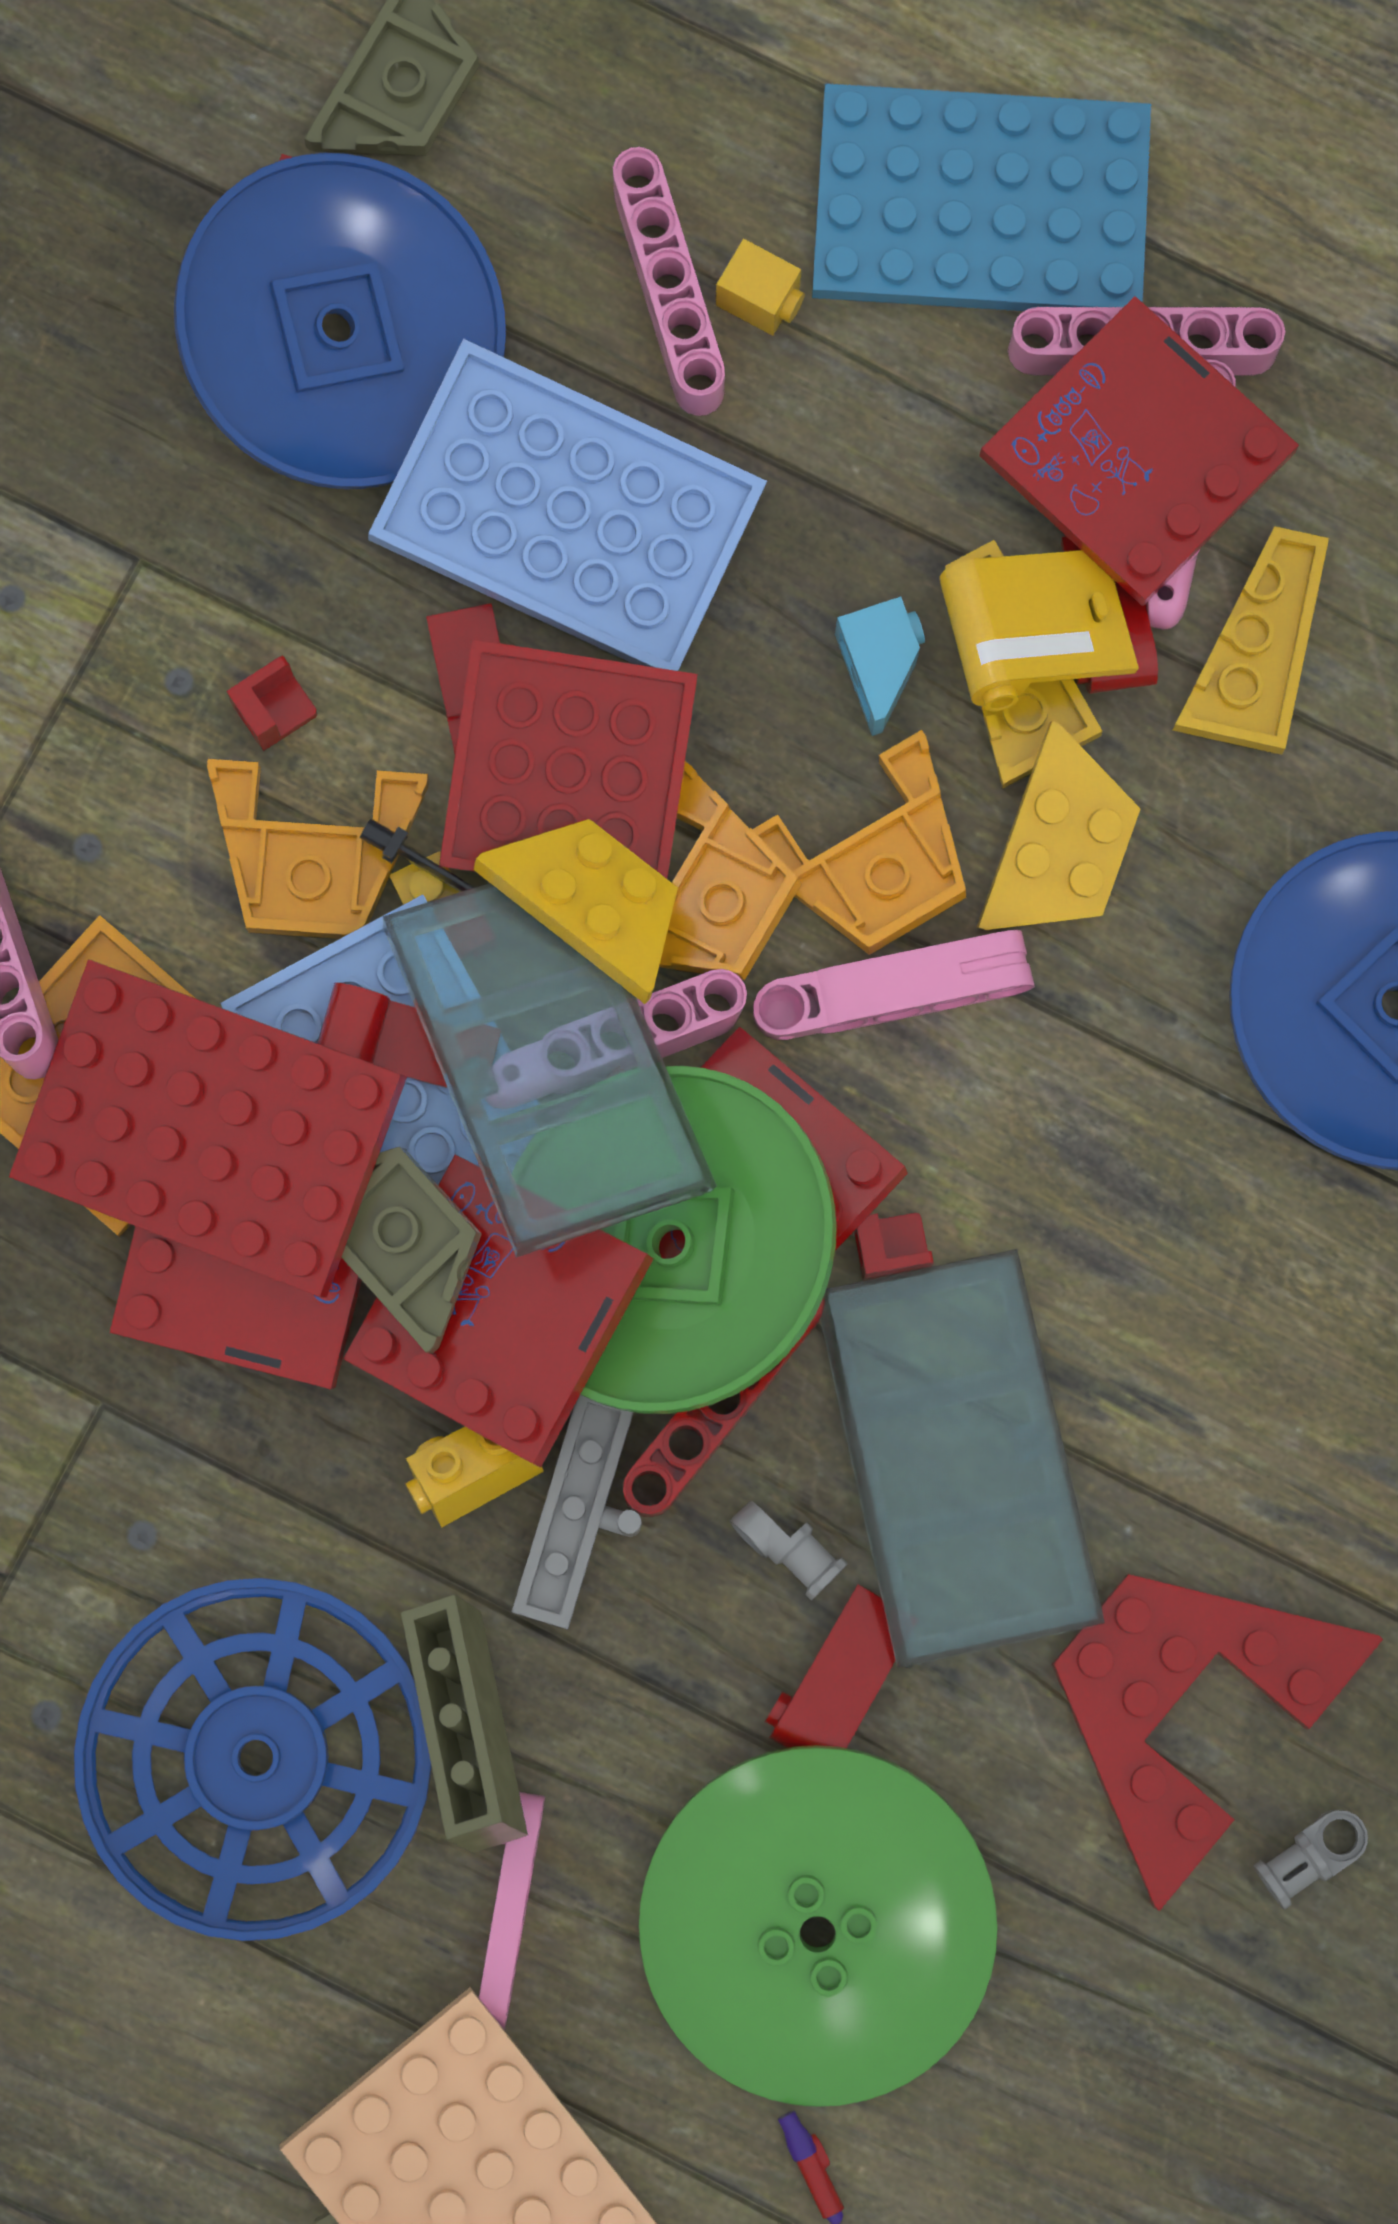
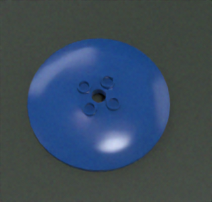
[174,153,506,489]
[1229,831,1398,1170]

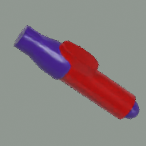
[778,2110,844,2224]

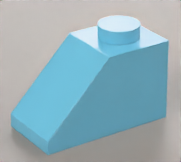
[835,597,925,736]

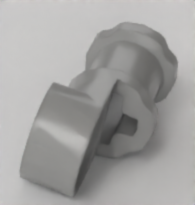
[729,1501,848,1601]
[1253,1810,1368,1910]

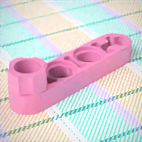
[479,1792,545,2030]

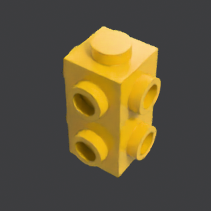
[405,1426,544,1528]

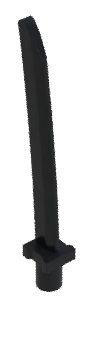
[360,818,578,960]

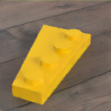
[1172,526,1329,755]
[945,540,1102,789]

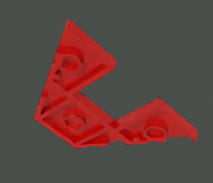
[1052,1574,1383,1911]

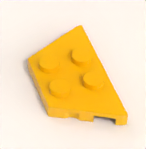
[976,721,1141,930]
[473,819,678,1004]

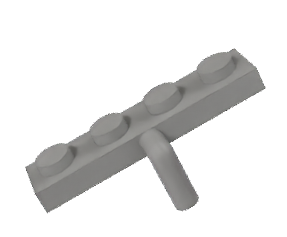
[512,1395,642,1630]

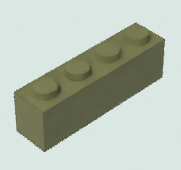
[401,1594,528,1853]

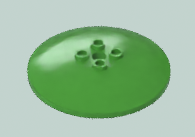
[509,1066,837,1414]
[639,1745,997,2107]

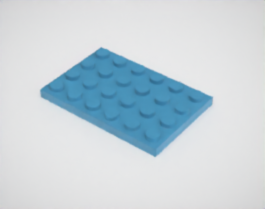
[812,84,1151,311]

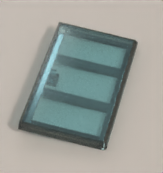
[383,883,717,1258]
[820,1249,1105,1669]

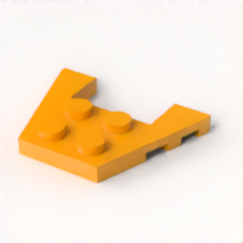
[752,730,966,955]
[207,759,429,939]
[573,761,802,981]

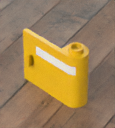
[939,550,1139,711]

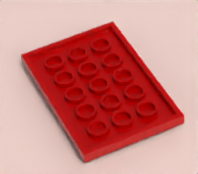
[9,959,407,1298]

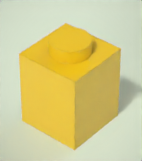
[716,238,805,336]

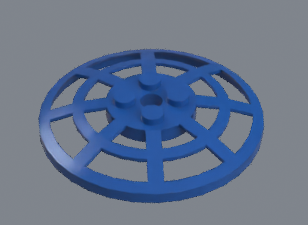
[74,1578,432,1941]

